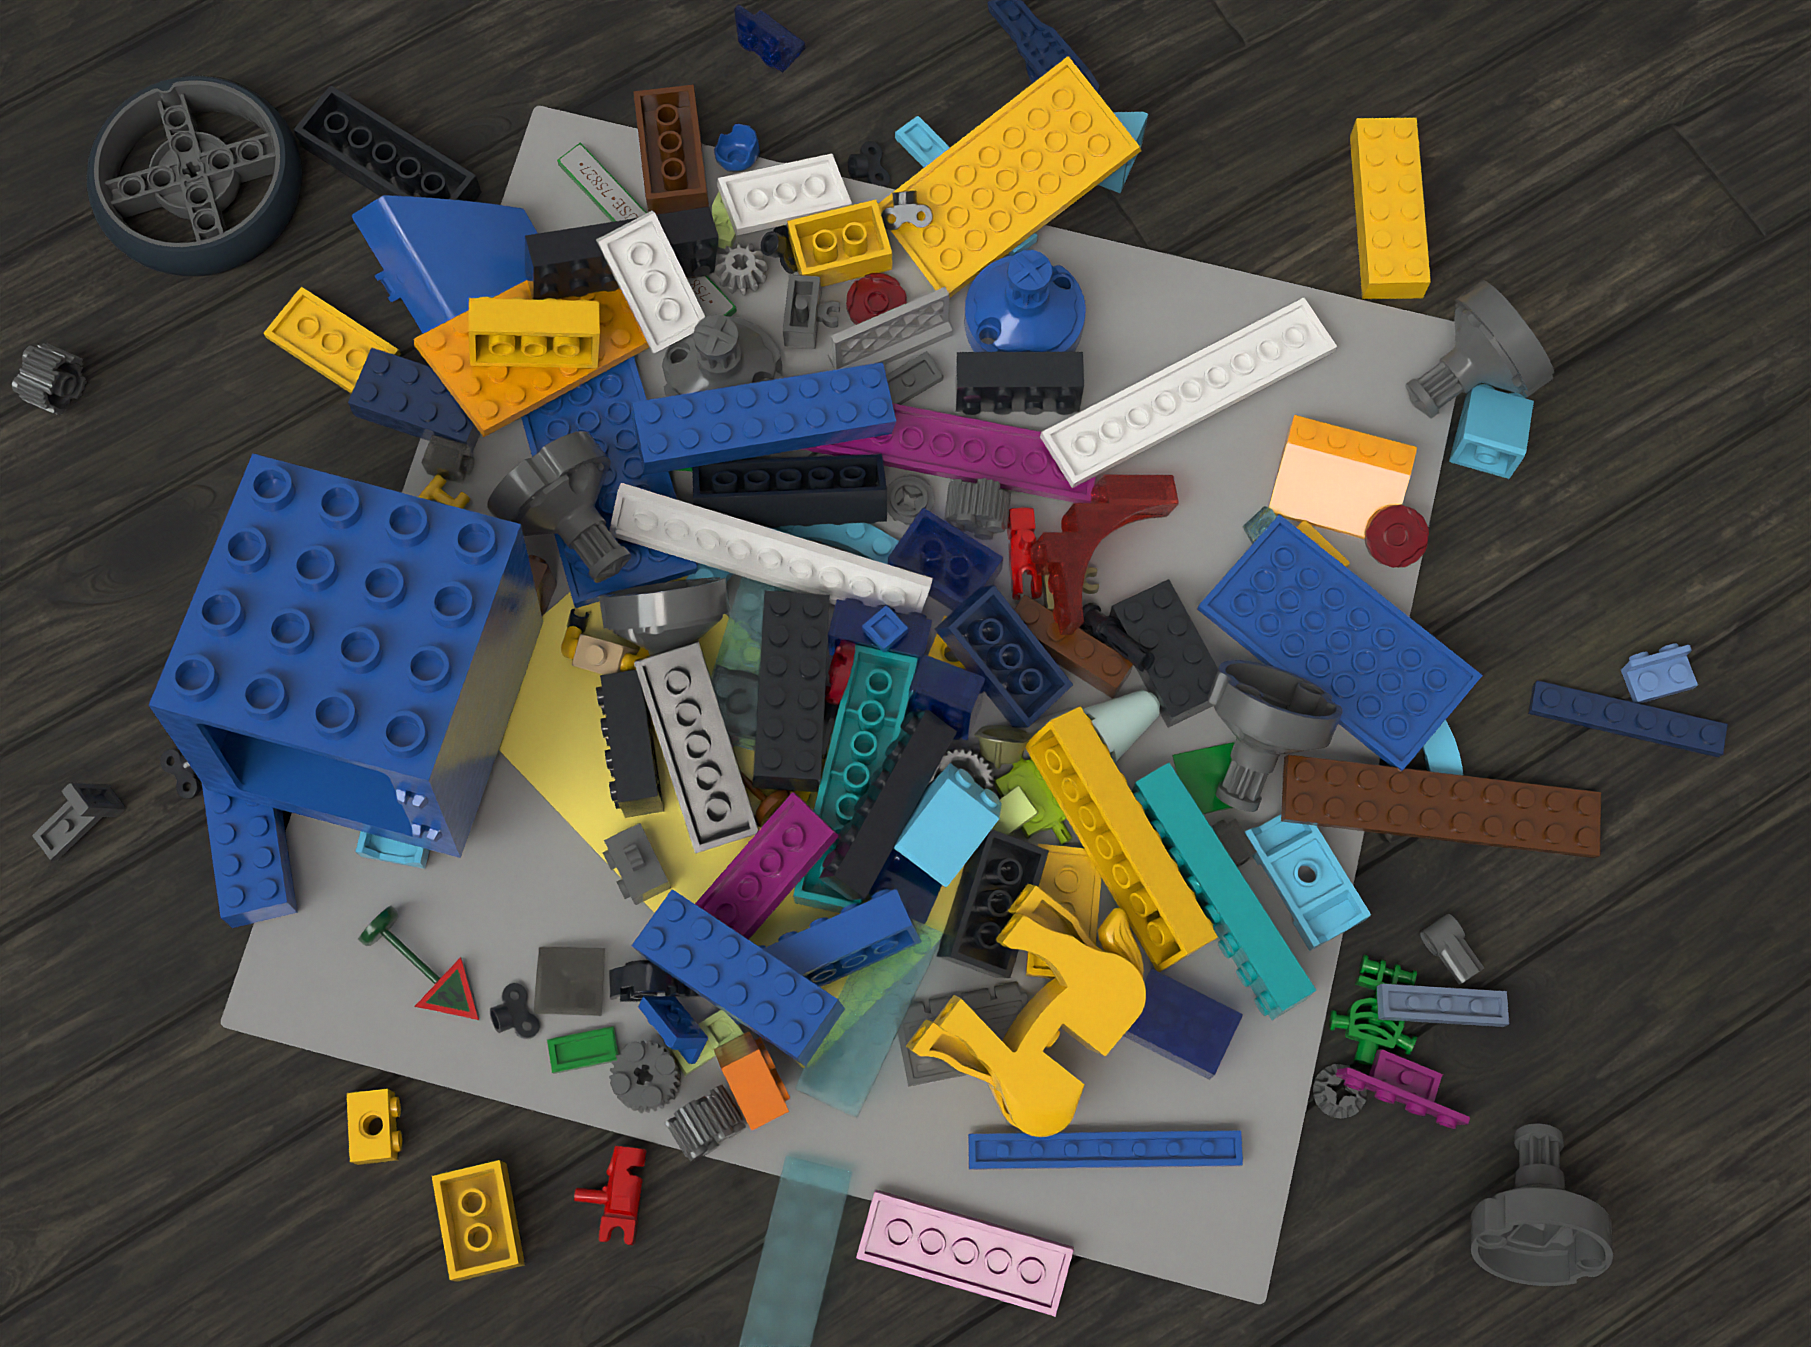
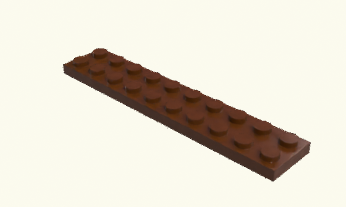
[1281,755,1601,858]

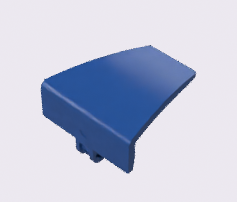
[352,195,538,334]

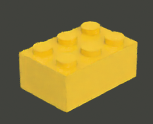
[787,199,892,287]
[432,1160,525,1281]

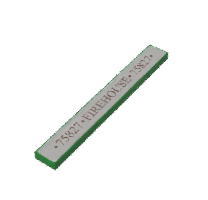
[557,142,737,317]

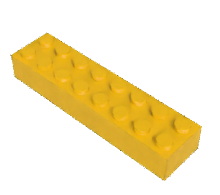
[1025,706,1218,973]

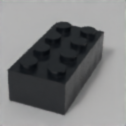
[955,352,1084,415]
[1109,579,1218,728]
[596,670,664,818]
[936,829,1049,978]

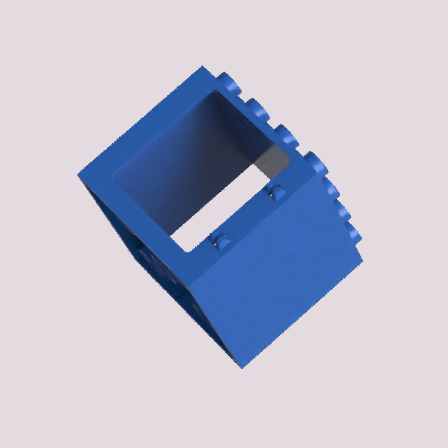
[148,453,543,858]

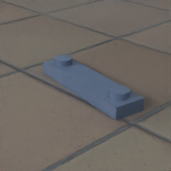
[1377,984,1509,1027]

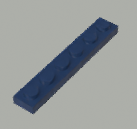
[1528,680,1728,758]

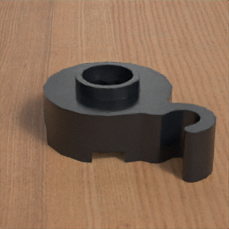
[609,960,702,1002]

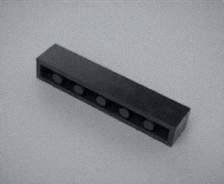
[819,709,957,900]

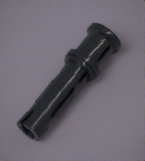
[1076,603,1155,672]

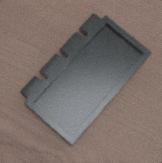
[895,982,1028,1087]

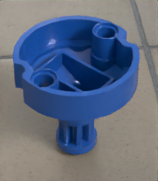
[964,250,1086,352]

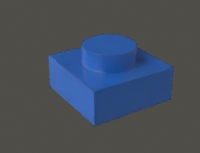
[862,605,908,653]

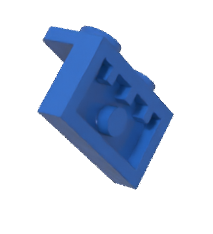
[638,996,708,1064]

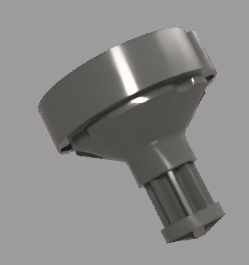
[1405,280,1555,419]
[662,314,783,397]
[487,431,631,583]
[599,577,730,656]
[1208,660,1343,812]
[1471,1124,1613,1286]

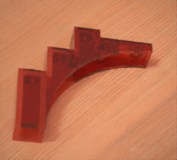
[1031,474,1179,635]

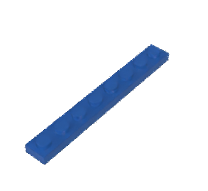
[968,1131,1243,1170]

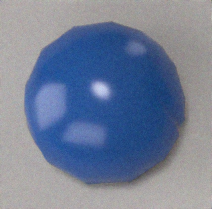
[714,124,760,172]

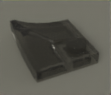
[534,947,606,1016]

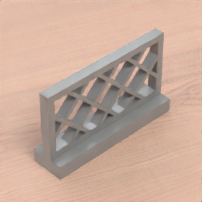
[828,287,953,370]

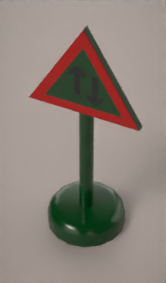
[358,906,479,1020]

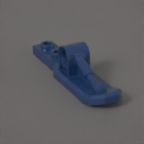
[987,0,1100,94]

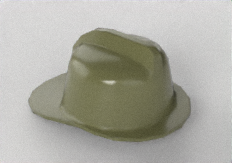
[974,725,1030,769]

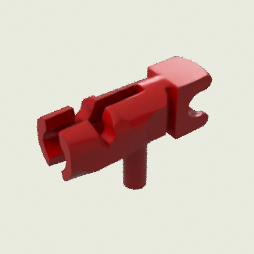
[1007,507,1042,600]
[574,1146,646,1245]

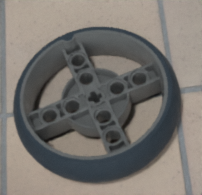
[87,76,302,276]

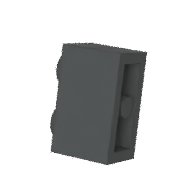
[783,274,840,349]
[602,823,671,905]

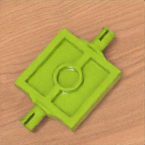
[994,757,1073,845]

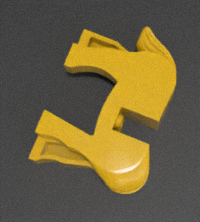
[906,884,1146,1137]

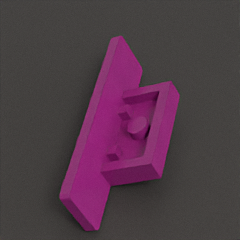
[1335,1049,1470,1129]

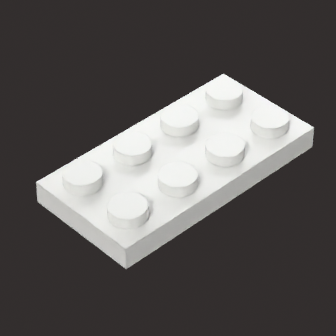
[717,154,852,236]
[596,211,705,353]

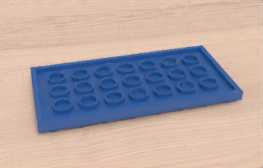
[521,356,698,608]
[1197,514,1483,771]

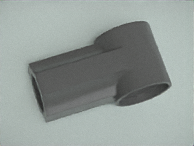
[1420,914,1484,985]

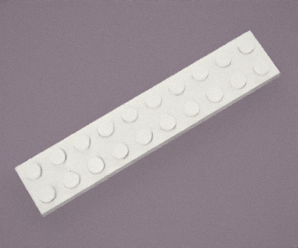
[1040,298,1337,488]
[609,483,933,629]

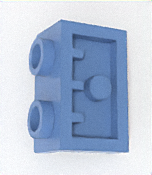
[1621,643,1698,704]

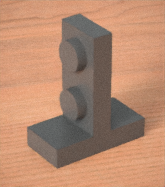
[32,783,126,860]

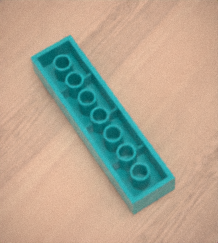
[793,645,918,914]
[1132,762,1316,1021]

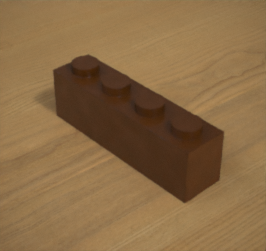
[1014,594,1133,699]

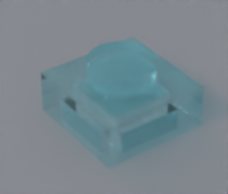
[1242,506,1276,544]

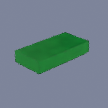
[547,1026,619,1074]

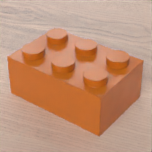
[713,1031,791,1131]

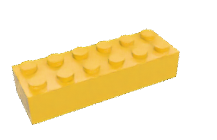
[1350,118,1431,299]

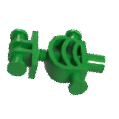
[1329,954,1417,1066]

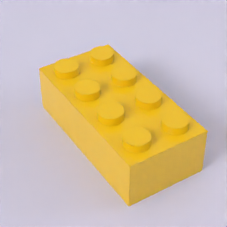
[469,297,600,368]

